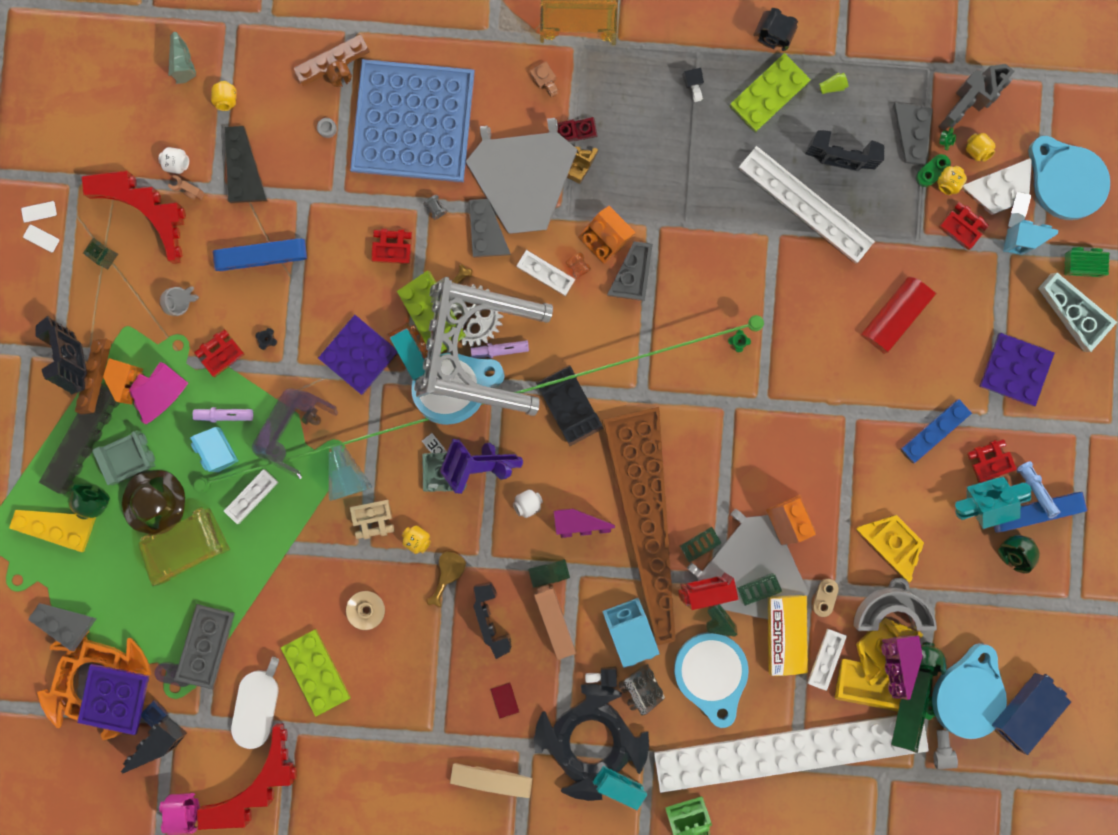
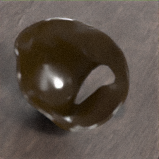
[122,470,185,535]

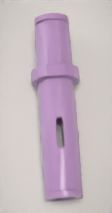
[471,340,529,359]
[193,407,253,423]

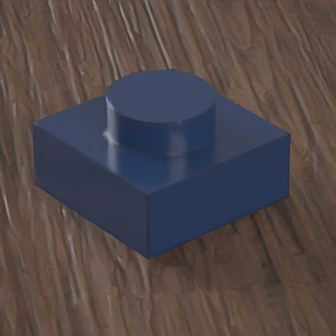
[141,700,169,727]

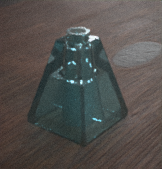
[329,445,372,501]

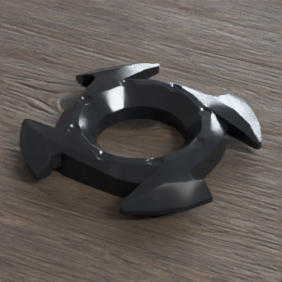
[534,684,649,801]

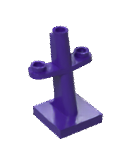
[440,439,523,494]

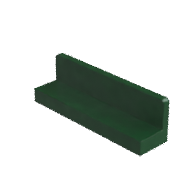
[891,671,934,753]

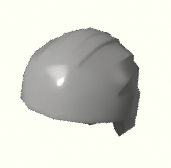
[160,286,199,316]

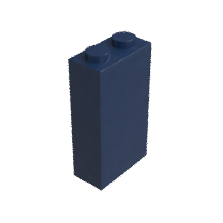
[992,673,1071,755]

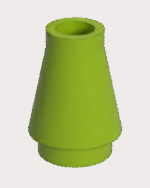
[819,73,849,95]

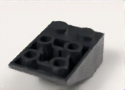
[121,718,187,774]

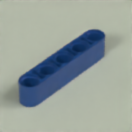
[212,239,307,271]
[994,492,1088,532]

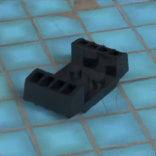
[805,130,885,171]
[35,316,87,394]
[536,365,604,446]
[473,583,512,659]

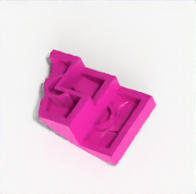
[129,362,188,424]

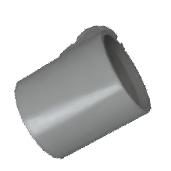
[933,729,958,769]

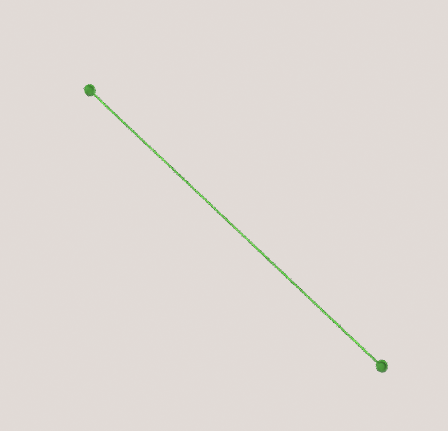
[193,315,764,493]

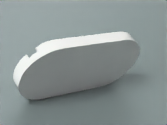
[231,670,279,749]

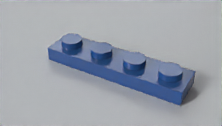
[900,399,972,464]

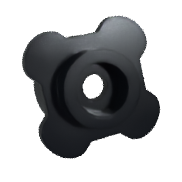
[256,328,277,350]

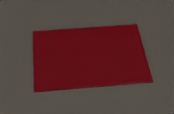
[491,683,519,719]

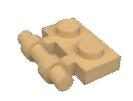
[350,500,395,539]

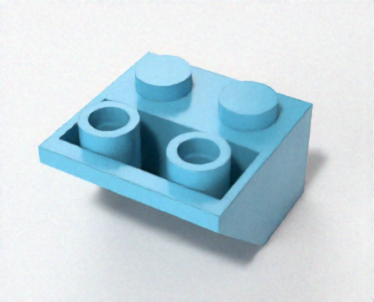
[1003,220,1058,255]
[190,427,239,472]

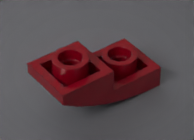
[557,117,598,142]

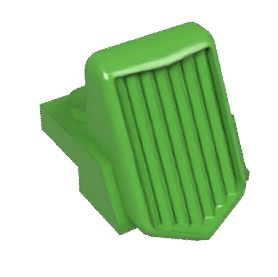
[665,797,712,835]

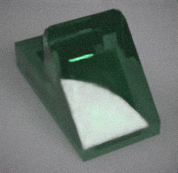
[528,559,570,588]
[707,604,738,637]

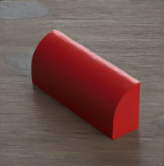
[860,277,937,354]

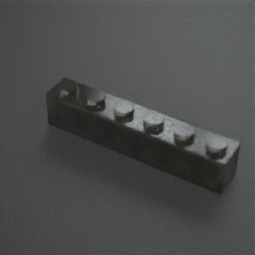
[39,382,120,494]

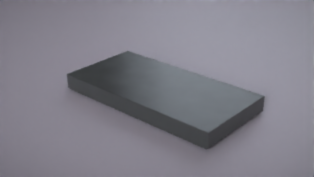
[174,604,235,690]

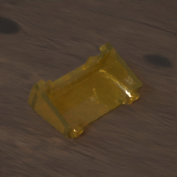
[138,507,230,587]

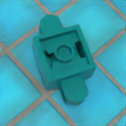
[955,476,1032,529]

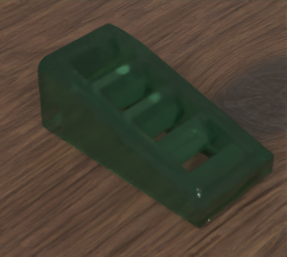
[679,527,721,563]
[737,573,782,606]

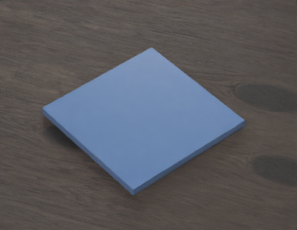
[350,59,475,183]

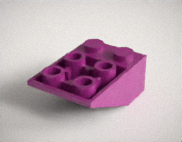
[554,509,615,538]
[881,636,923,700]

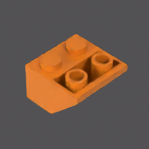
[578,206,636,264]
[103,358,144,405]

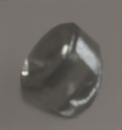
[301,406,321,425]

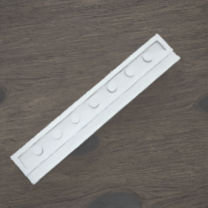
[738,146,875,264]

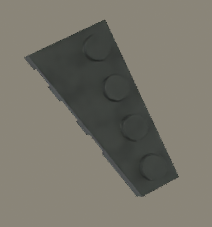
[225,126,268,203]

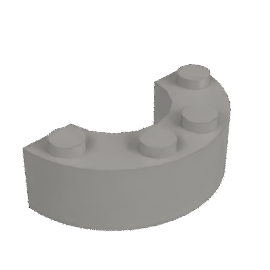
[853,588,937,631]

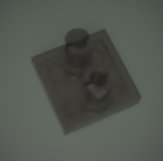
[619,664,665,716]

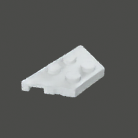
[962,159,1031,215]

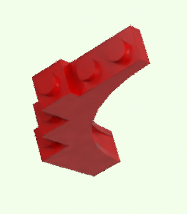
[81,171,186,264]
[197,723,297,830]

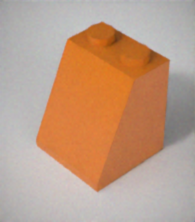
[766,495,816,545]

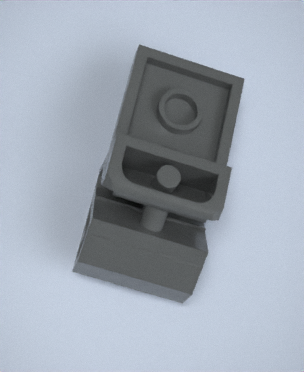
[938,64,1015,131]

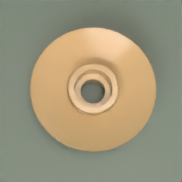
[346,591,385,630]

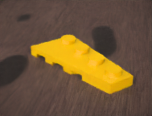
[9,510,96,552]

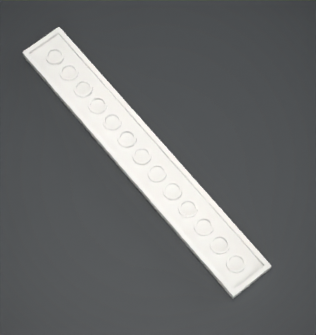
[654,715,929,793]

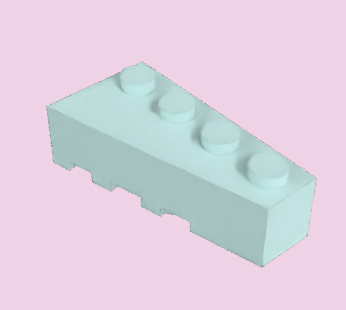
[1038,273,1117,352]

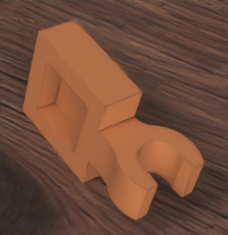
[530,62,558,97]
[168,175,205,200]

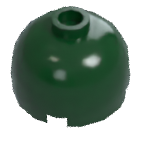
[68,484,110,519]
[998,535,1040,574]
[918,642,946,676]

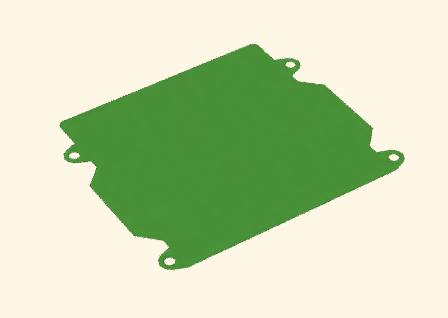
[0,326,347,699]

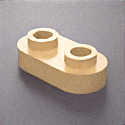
[812,579,839,617]

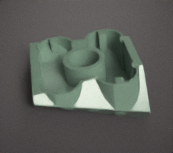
[168,32,196,84]
[422,453,467,492]

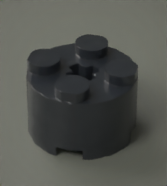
[754,7,798,51]

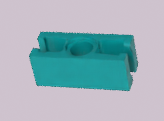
[390,328,425,382]
[593,766,648,810]

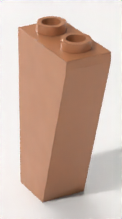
[534,584,576,660]

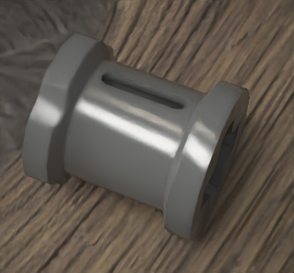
[423,195,448,220]

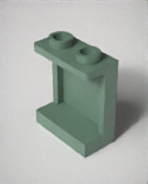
[92,431,155,485]

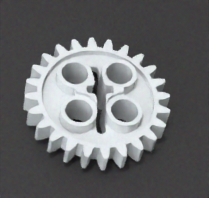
[451,284,504,347]

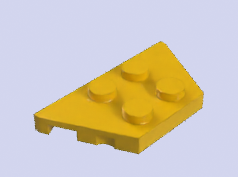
[856,515,924,583]
[856,618,923,686]

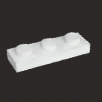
[516,250,575,296]
[224,469,279,524]
[807,629,847,691]

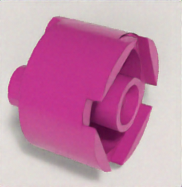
[159,793,200,835]

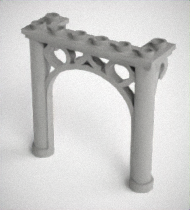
[414,277,553,416]

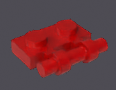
[939,202,989,250]
[371,228,412,264]
[194,329,245,378]
[967,439,1017,483]

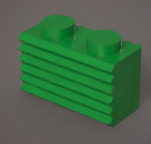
[1064,247,1110,278]

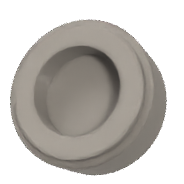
[317,118,337,138]
[889,577,909,591]
[266,656,279,677]

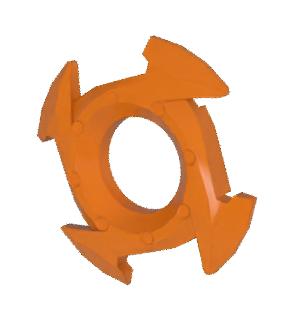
[37,631,151,741]

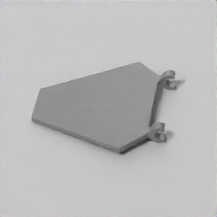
[466,118,578,234]
[687,509,808,619]

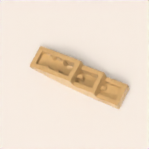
[450,763,533,798]

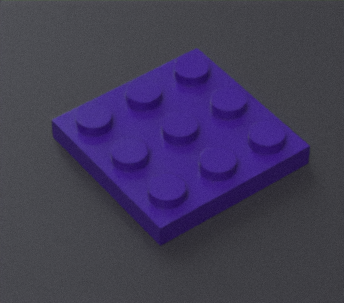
[318,315,398,395]
[979,333,1055,407]
[77,664,149,735]

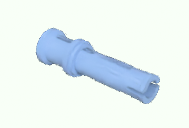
[1016,461,1060,518]

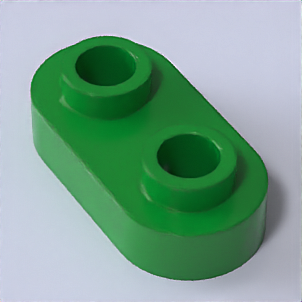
[916,154,951,187]

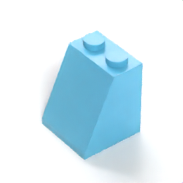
[602,598,660,668]

